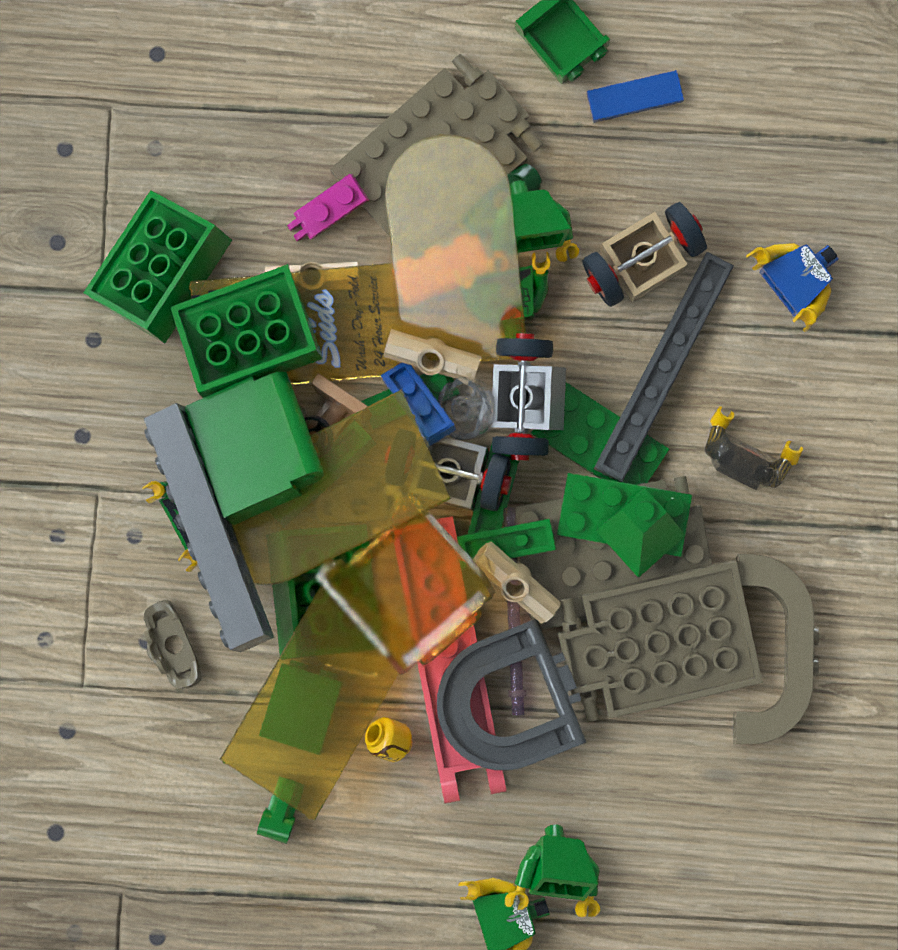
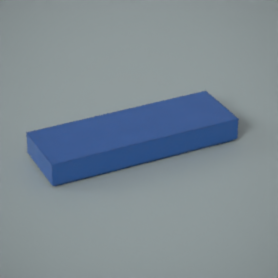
[586,70,684,123]
[381,363,456,446]

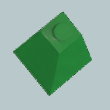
[596,488,686,578]

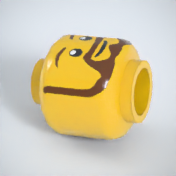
[365,717,412,762]

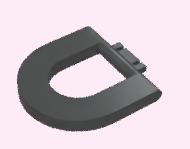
[437,619,586,771]

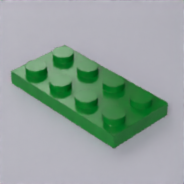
[531,382,669,485]
[556,473,692,557]

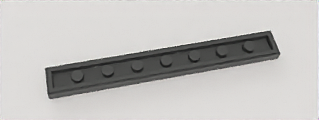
[594,252,734,482]

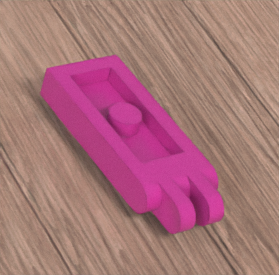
[287,174,369,241]

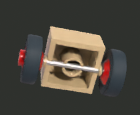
[582,202,707,307]

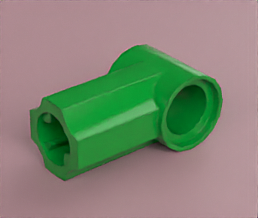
[257,776,304,844]

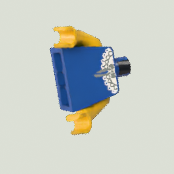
[746,243,839,332]

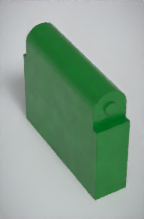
[184,372,324,525]

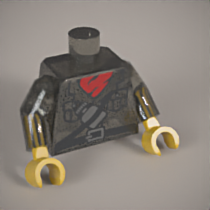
[705,406,803,490]

